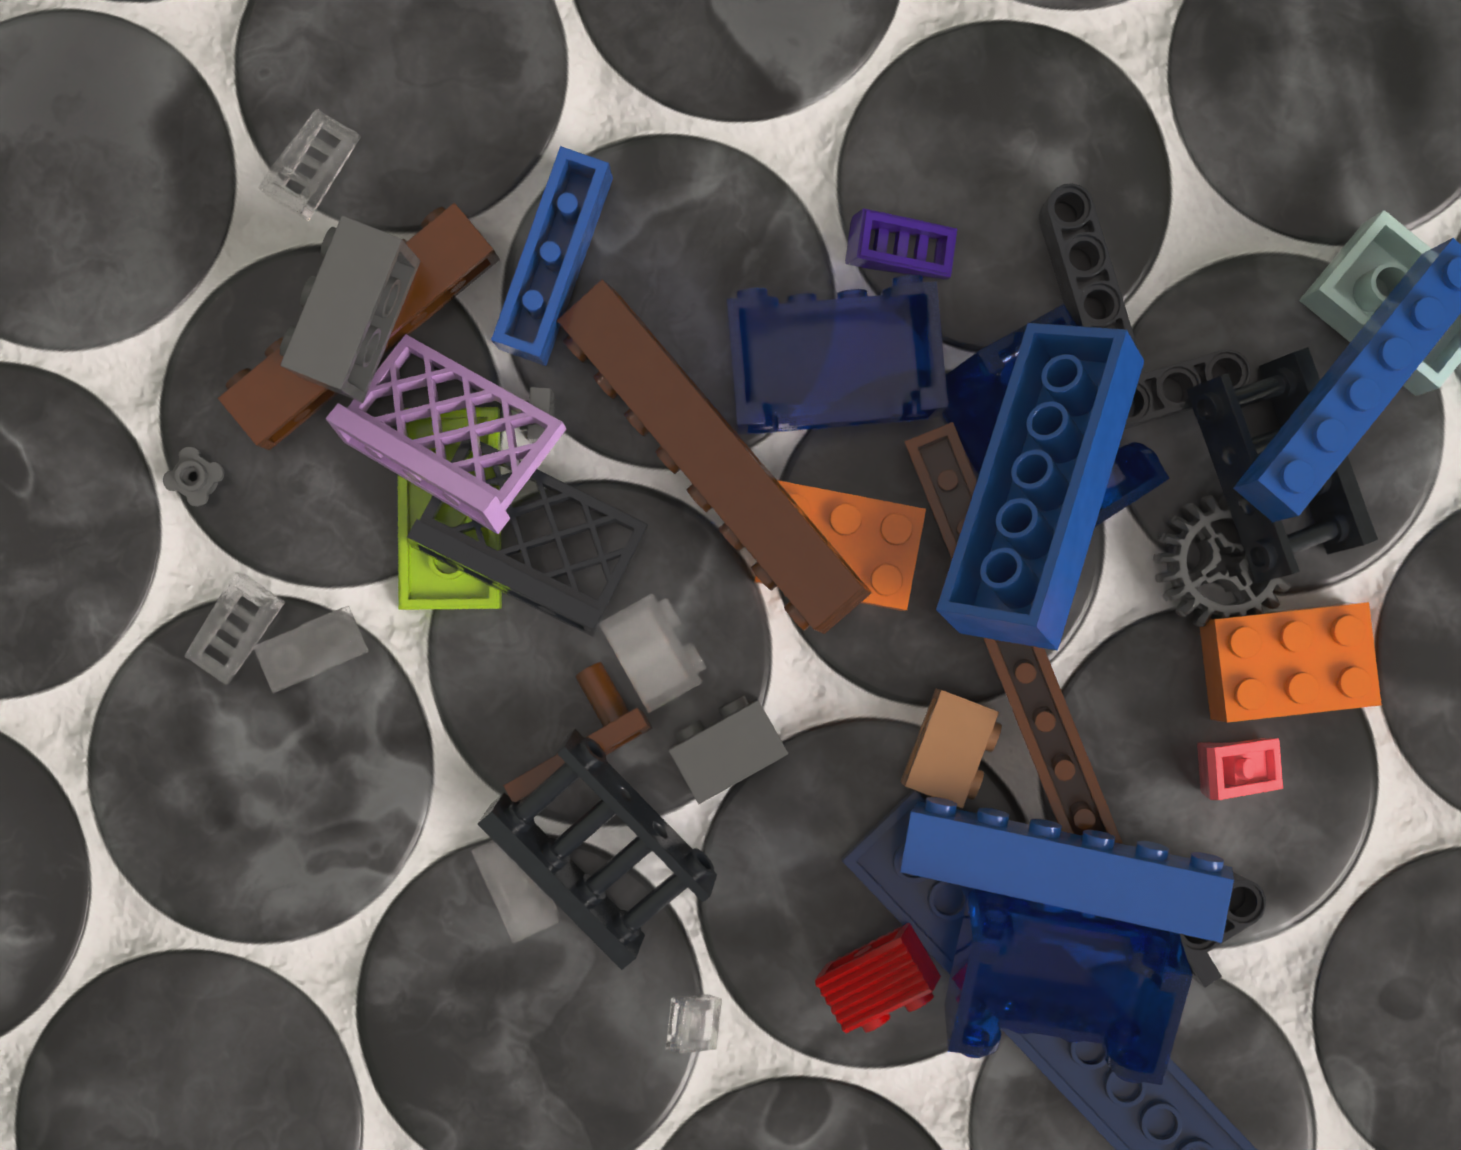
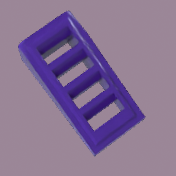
[845,208,957,279]

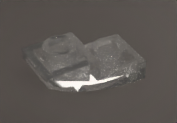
[253,605,369,694]

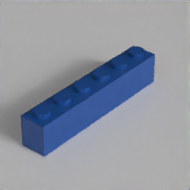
[1233,238,1461,522]
[900,797,1234,943]

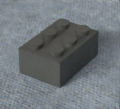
[280,215,421,403]

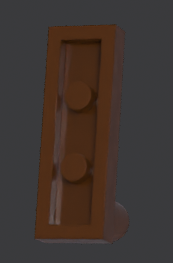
[503,662,653,802]

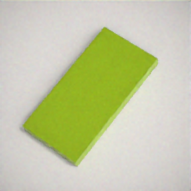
[398,407,502,610]

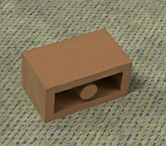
[900,688,1002,808]

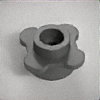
[163,447,224,507]

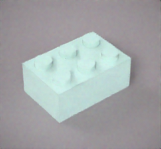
[1299,210,1461,396]

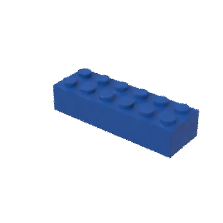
[936,323,1144,651]

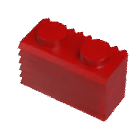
[815,923,941,1033]

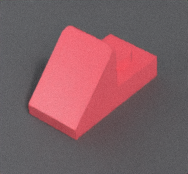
[1197,738,1283,800]

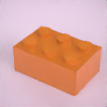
[754,480,926,611]
[1200,602,1382,723]

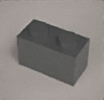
[668,695,788,804]

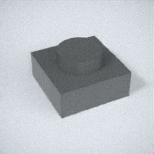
[520,387,555,443]

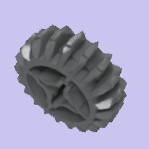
[1153,495,1291,627]

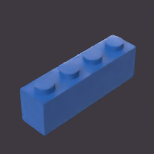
[491,146,613,366]

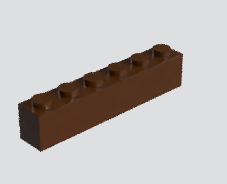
[217,203,500,450]

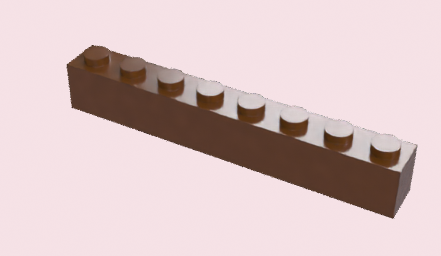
[557,279,872,634]

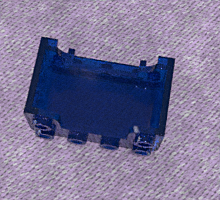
[727,275,948,434]
[944,889,1193,1085]

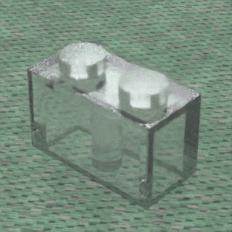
[598,593,707,713]

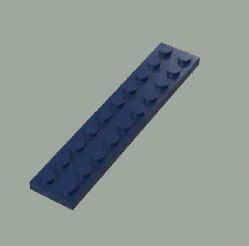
[841,790,1257,1150]

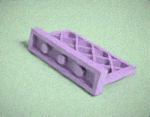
[326,334,566,534]

